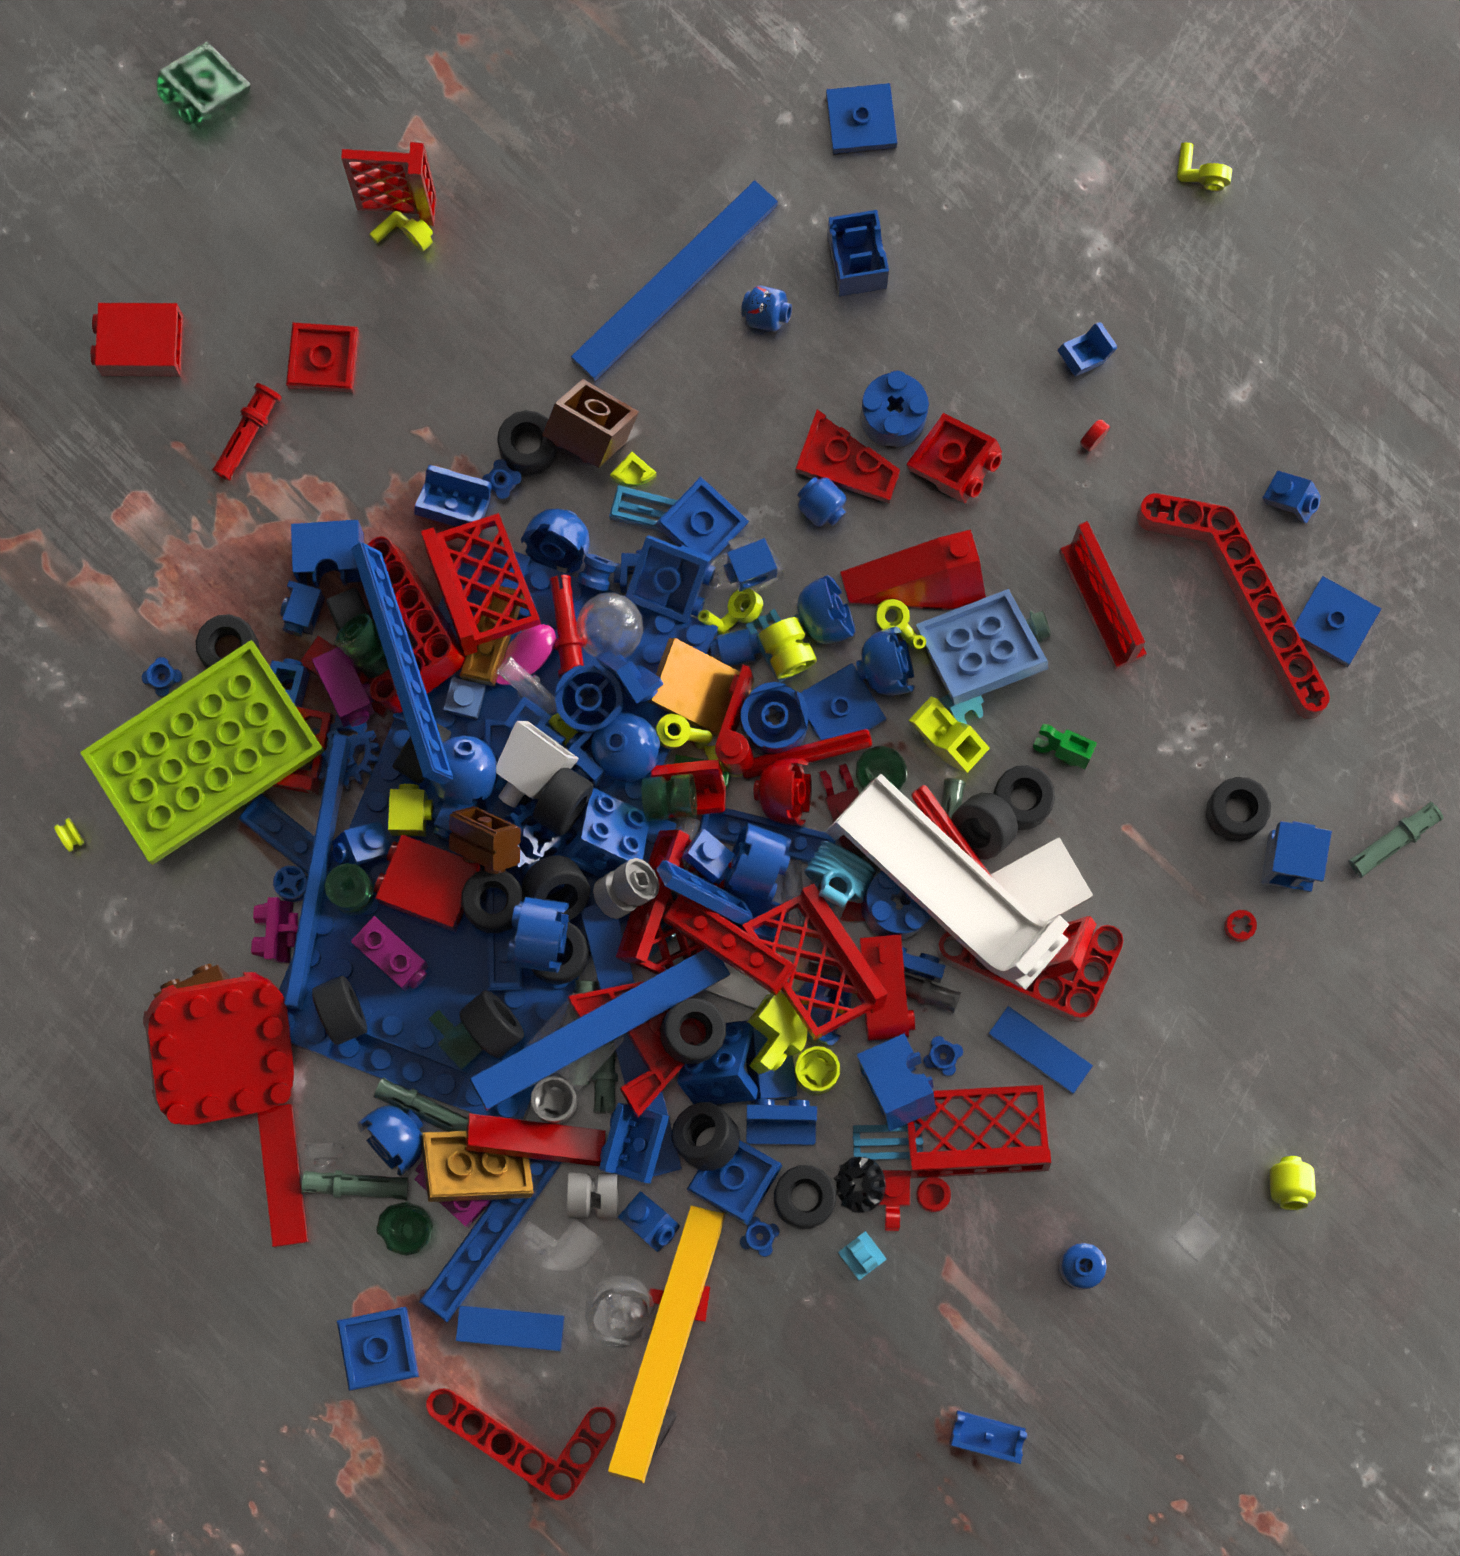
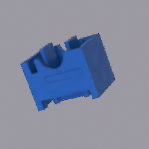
[827,210,889,297]
[291,520,365,587]
[1261,821,1332,892]
[857,1034,936,1132]

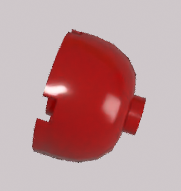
[753,757,812,826]

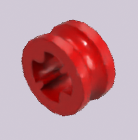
[1224,910,1257,942]

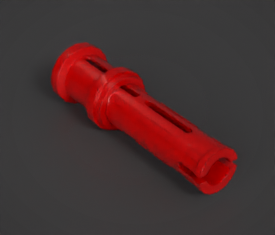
[211,383,282,481]
[549,575,585,678]

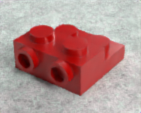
[906,413,1002,504]

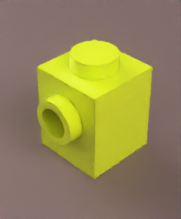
[388,784,433,837]

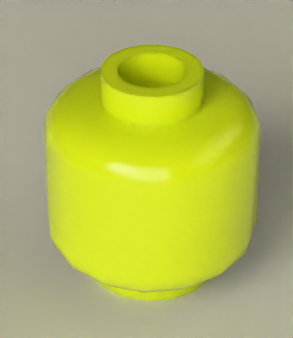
[1269,1156,1316,1210]

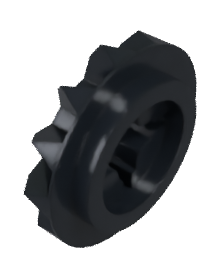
[833,1157,886,1213]

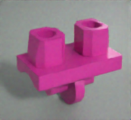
[251,897,298,964]

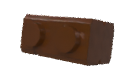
[449,806,521,874]

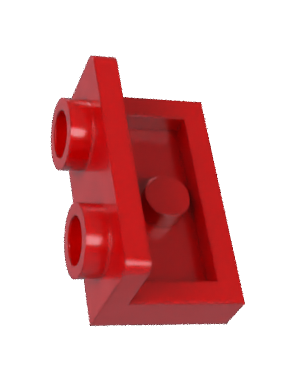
[651,759,726,819]

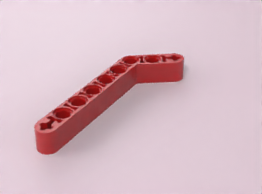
[1137,493,1330,719]

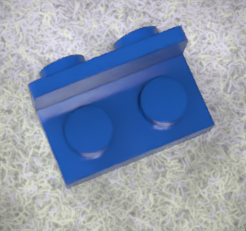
[596,649,664,704]

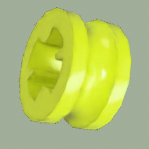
[54,818,85,852]

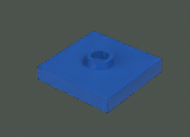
[826,83,898,154]
[655,476,749,560]
[1294,576,1381,667]
[800,663,887,741]
[687,1140,782,1225]
[337,1307,419,1391]

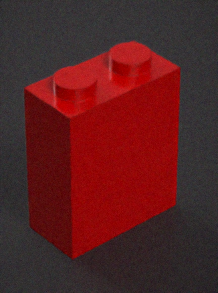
[90,303,183,377]
[374,834,482,933]

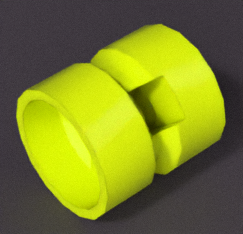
[758,617,817,679]
[795,1046,840,1096]

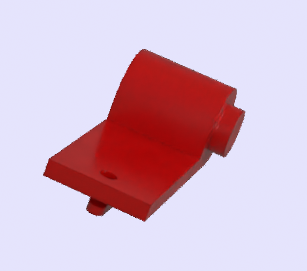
[715,665,754,775]
[860,934,915,1041]

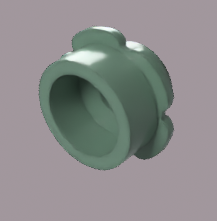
[1026,611,1051,642]

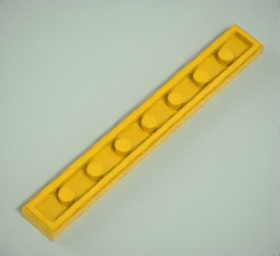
[608,1205,725,1484]

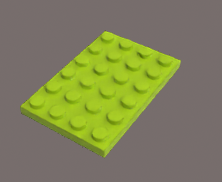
[80,640,325,865]

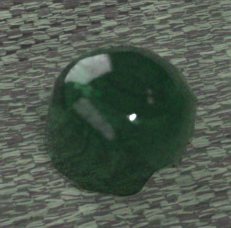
[855,746,907,790]
[376,1201,433,1256]

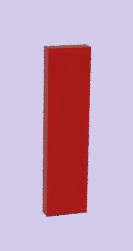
[662,894,796,996]
[257,1104,309,1248]
[465,1113,606,1166]

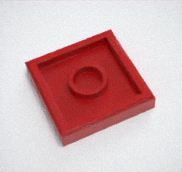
[286,322,359,393]

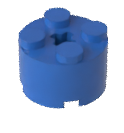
[861,371,929,448]
[741,682,809,755]
[723,823,791,903]
[861,871,931,940]
[507,897,569,973]

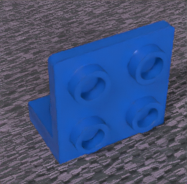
[563,788,651,878]
[677,1020,759,1105]

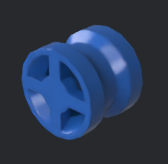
[577,554,617,591]
[273,865,307,903]

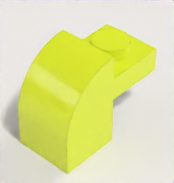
[908,696,990,773]
[747,991,807,1075]

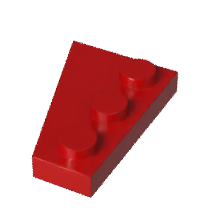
[795,409,900,504]

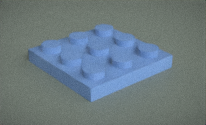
[916,589,1049,705]

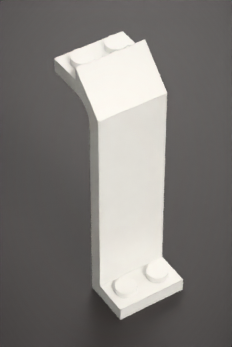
[825,774,1069,990]

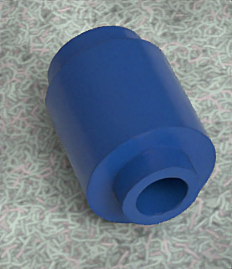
[710,628,761,667]

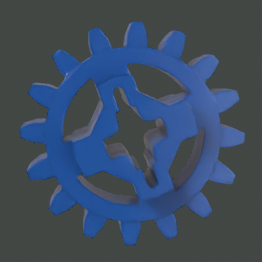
[309,715,380,789]
[504,801,573,876]

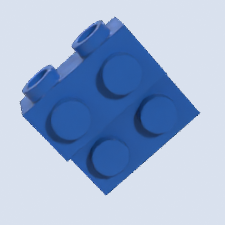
[624,535,716,624]

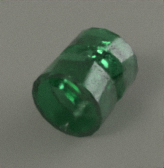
[335,614,389,678]
[642,774,697,822]
[325,863,376,916]

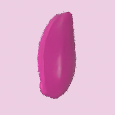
[496,625,556,685]

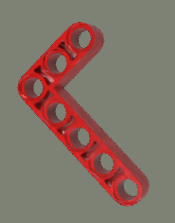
[367,536,466,713]
[937,925,1124,1022]
[426,1388,617,1500]

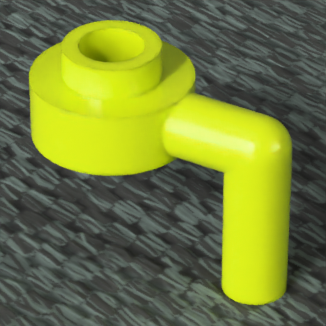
[1177,142,1232,191]
[369,211,433,252]
[698,588,763,634]
[874,599,926,649]
[655,713,713,749]

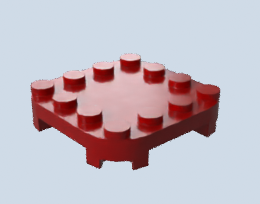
[143,972,294,1125]

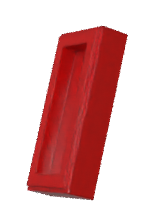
[1045,916,1097,978]

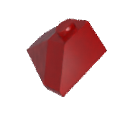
[840,529,986,610]

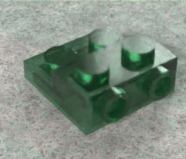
[156,42,251,130]

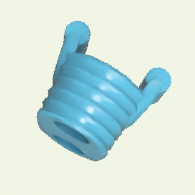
[804,841,876,909]

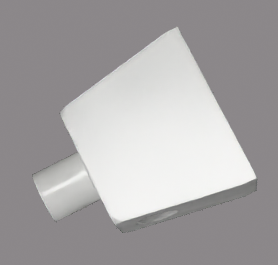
[496,721,579,808]

